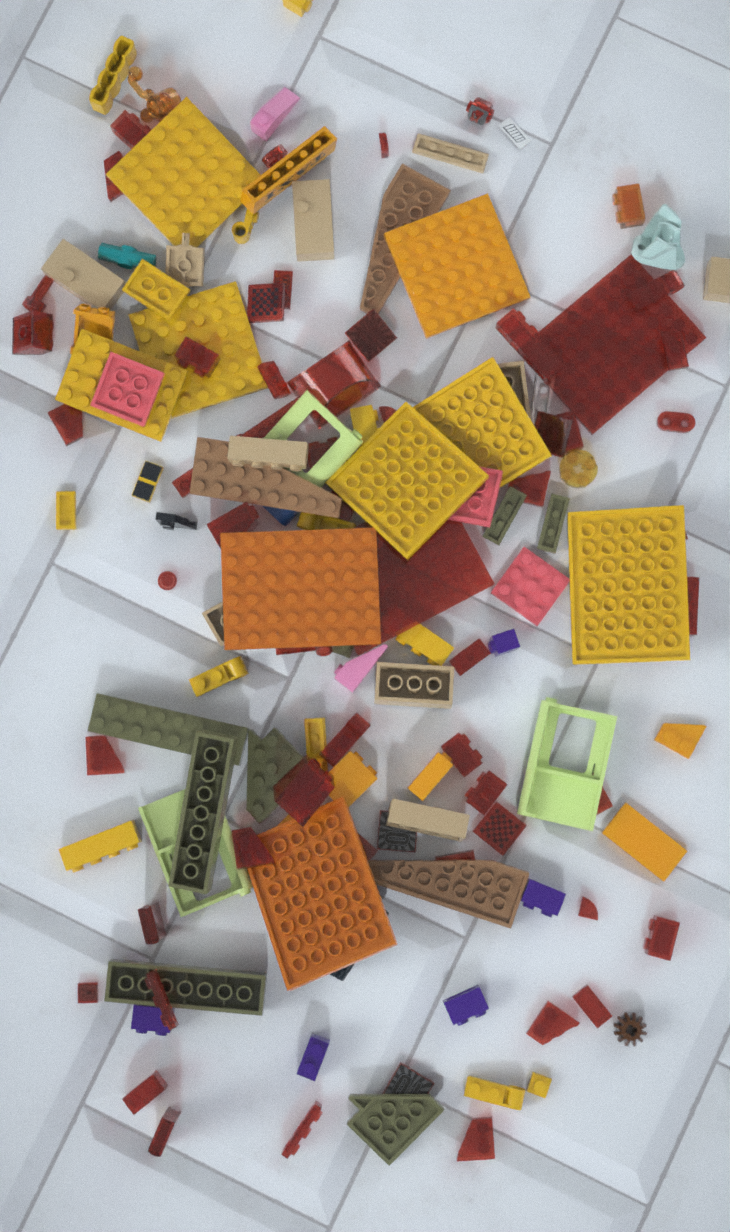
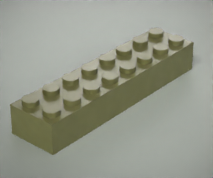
[87,693,249,766]
[168,729,239,894]
[104,959,267,1016]

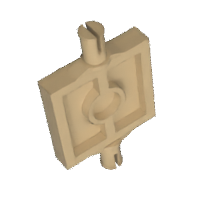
[165,233,205,287]

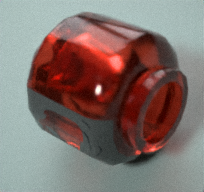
[466,97,495,126]

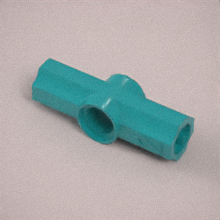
[98,242,157,269]

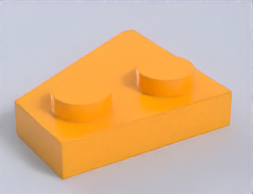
[654,723,707,759]

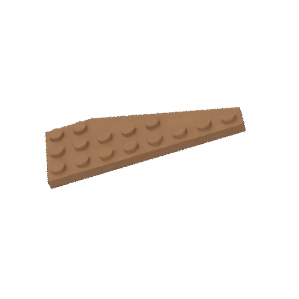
[360,164,451,315]
[189,437,342,518]
[368,860,530,929]

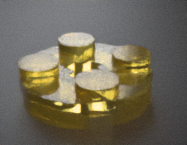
[559,450,598,488]

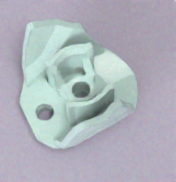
[631,204,685,271]

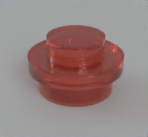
[158,571,177,590]

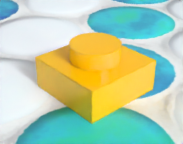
[526,1072,552,1098]

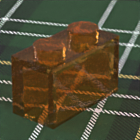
[612,183,646,229]

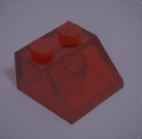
[12,310,54,355]

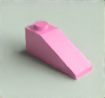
[250,87,300,141]
[334,644,388,693]

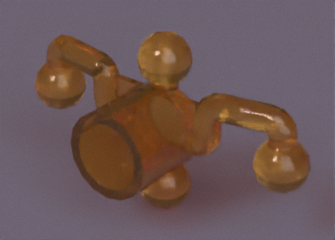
[128,66,181,123]

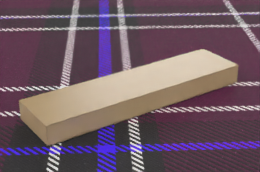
[412,133,489,174]

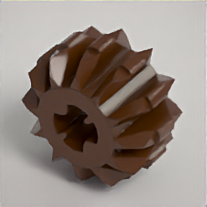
[613,1012,647,1046]

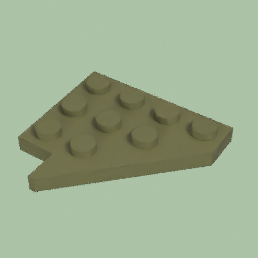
[246,728,314,824]
[347,1094,444,1166]

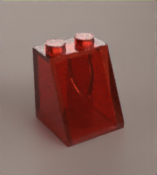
[206,501,260,549]
[273,755,335,827]

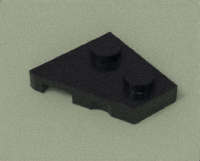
[155,512,198,530]

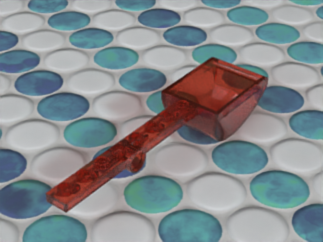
[172,340,381,498]

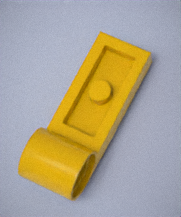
[232,209,259,244]
[296,512,356,530]
[189,656,249,697]
[304,717,328,776]
[464,1075,526,1110]

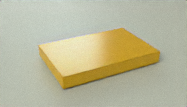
[122,259,190,322]

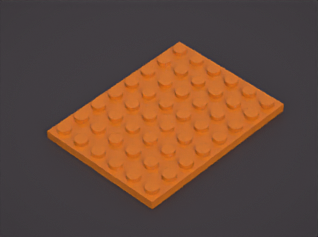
[220,528,381,650]
[239,796,398,991]

